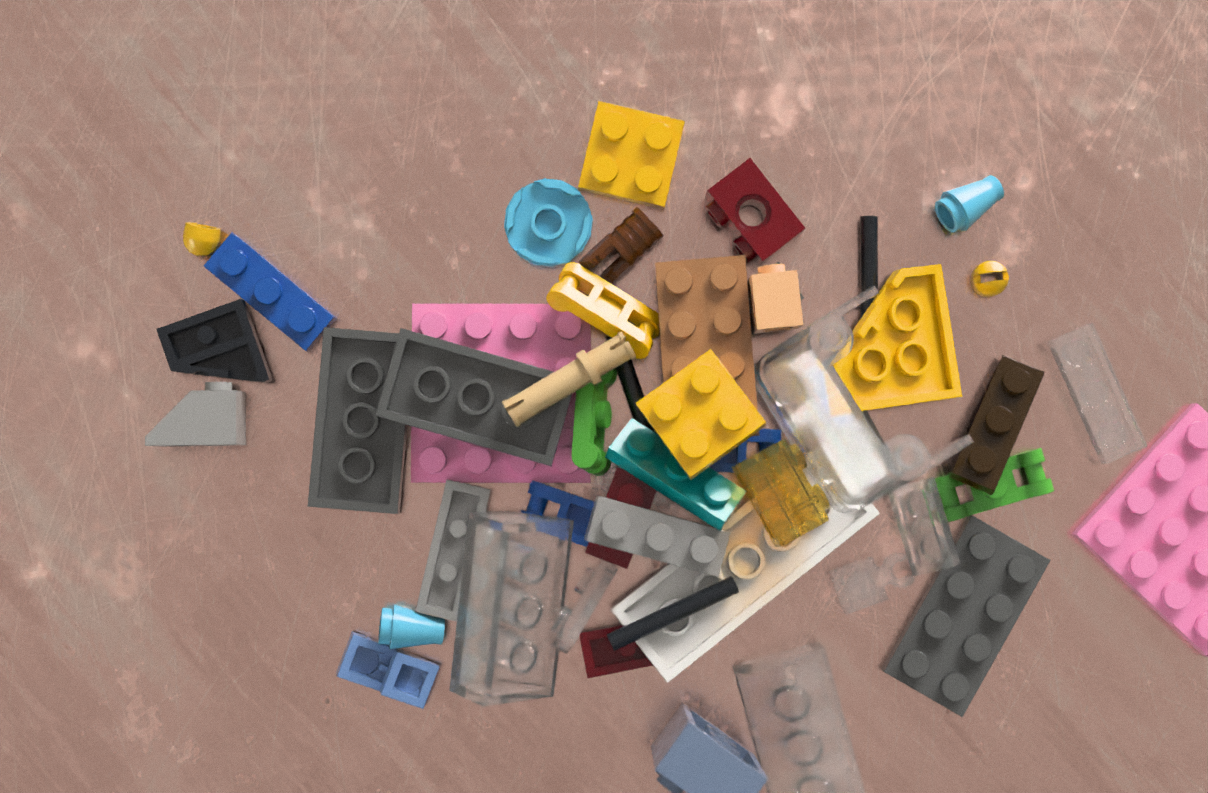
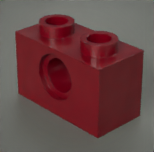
[704,158,806,267]

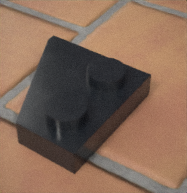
[156,299,273,383]

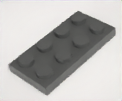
[307,327,407,514]
[375,328,573,466]
[881,515,1051,717]

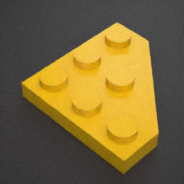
[825,264,962,415]

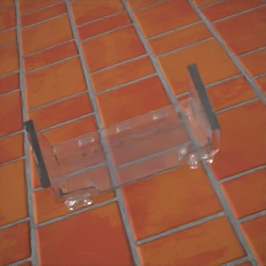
[754,285,974,513]

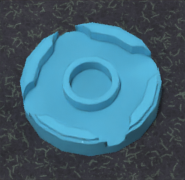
[504,178,593,268]

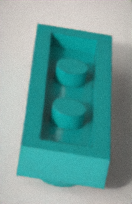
[605,418,747,531]

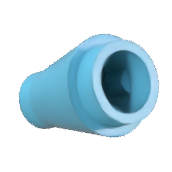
[935,175,1004,233]
[378,604,445,649]

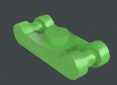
[571,369,617,476]
[930,448,1054,523]

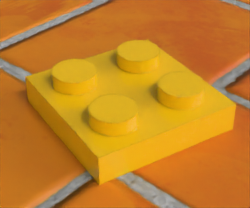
[578,101,685,210]
[636,349,766,480]

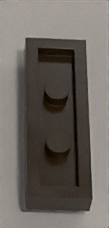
[950,355,1045,495]

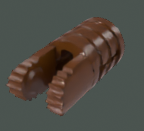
[579,207,664,284]

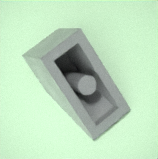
[145,382,246,447]

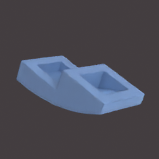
[336,631,440,709]

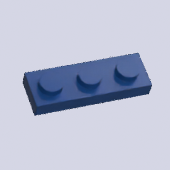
[204,232,337,352]

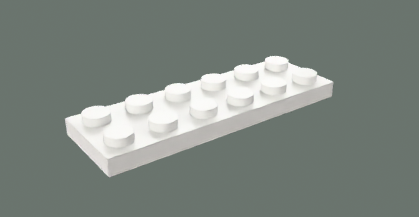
[610,442,880,683]

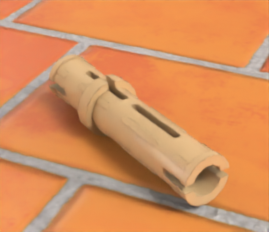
[502,332,636,427]

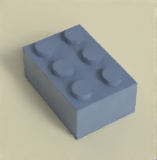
[651,703,768,793]

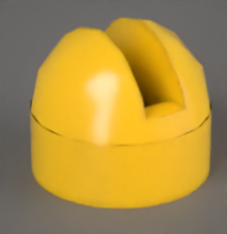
[183,222,221,256]
[970,261,1009,297]

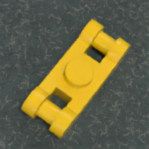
[546,262,660,359]

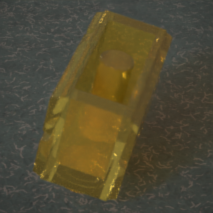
[731,438,830,547]

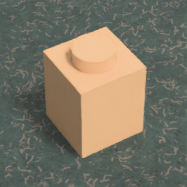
[748,264,803,334]

